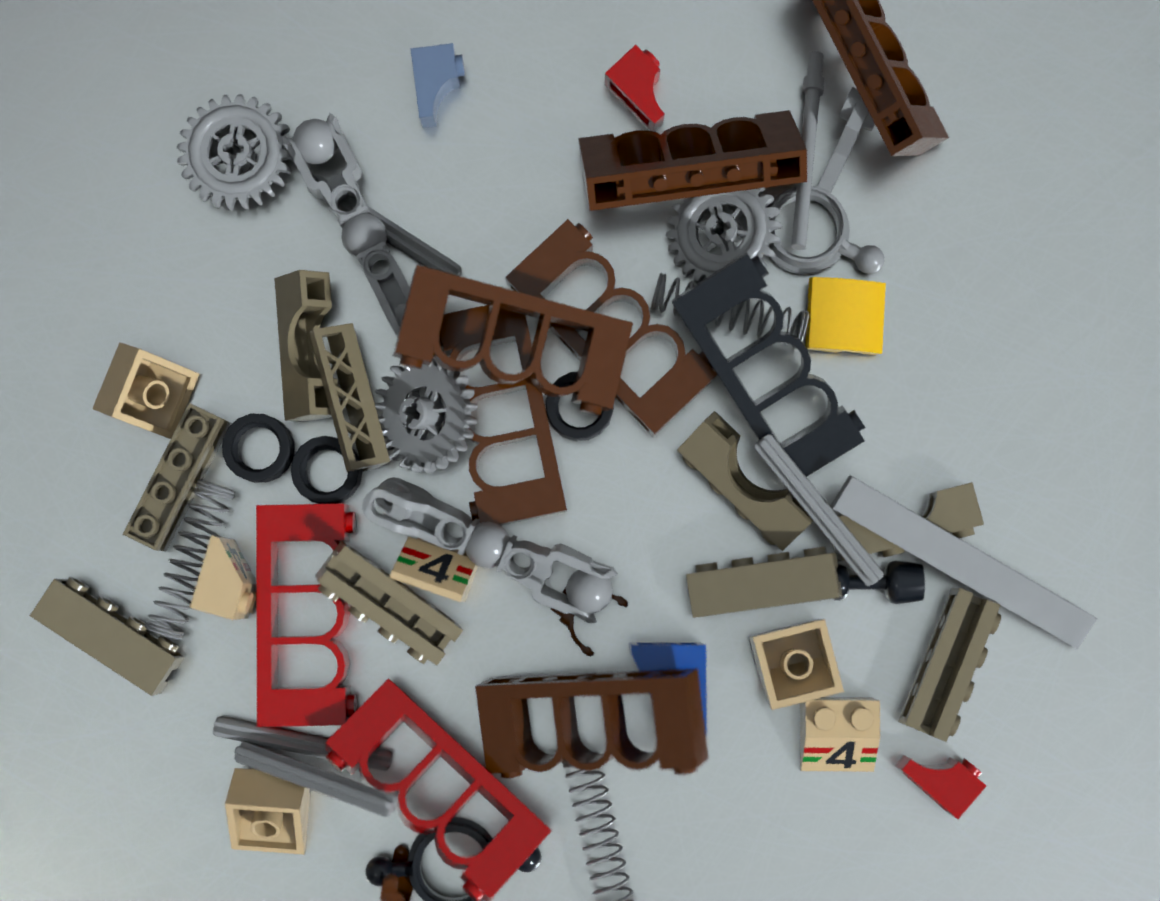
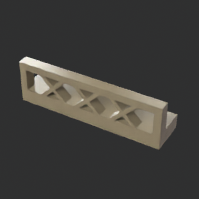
[309,323,390,472]

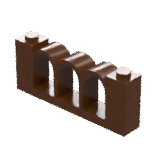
[812,0,949,156]
[578,110,807,211]
[505,219,718,437]
[393,265,633,415]
[439,305,567,526]
[475,668,709,778]

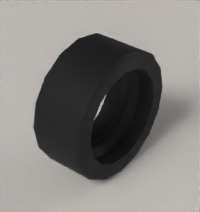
[545,371,614,441]
[222,413,295,483]
[291,436,363,504]

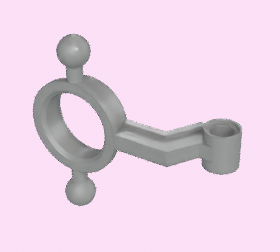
[728,87,884,275]

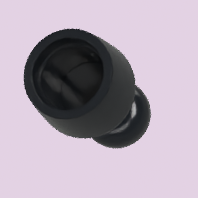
[833,561,925,604]

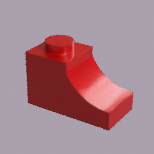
[604,44,665,132]
[895,755,987,820]

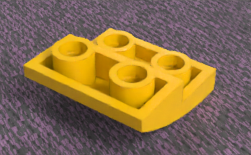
[805,277,886,355]

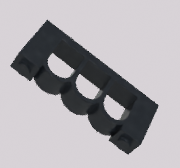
[672,252,865,477]

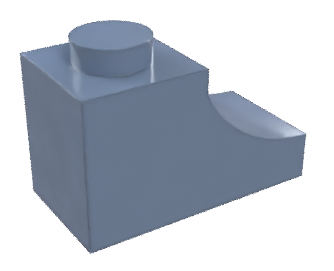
[411,43,465,128]

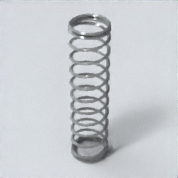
[650,273,809,348]
[145,479,235,639]
[562,752,633,901]

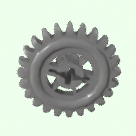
[177,94,294,211]
[666,188,783,284]
[375,359,477,473]

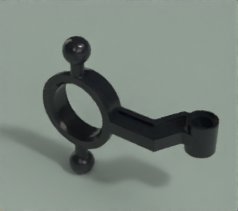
[365,817,542,901]

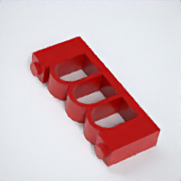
[256,503,357,727]
[325,678,552,901]

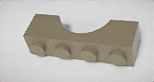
[274,270,338,421]
[677,411,813,551]
[832,482,984,567]

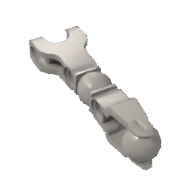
[283,113,410,337]
[363,477,618,623]

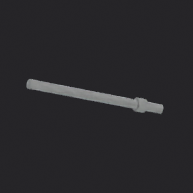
[791,51,825,250]

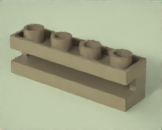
[122,403,231,552]
[315,540,463,666]
[686,546,843,618]
[30,577,185,696]
[898,588,1001,742]

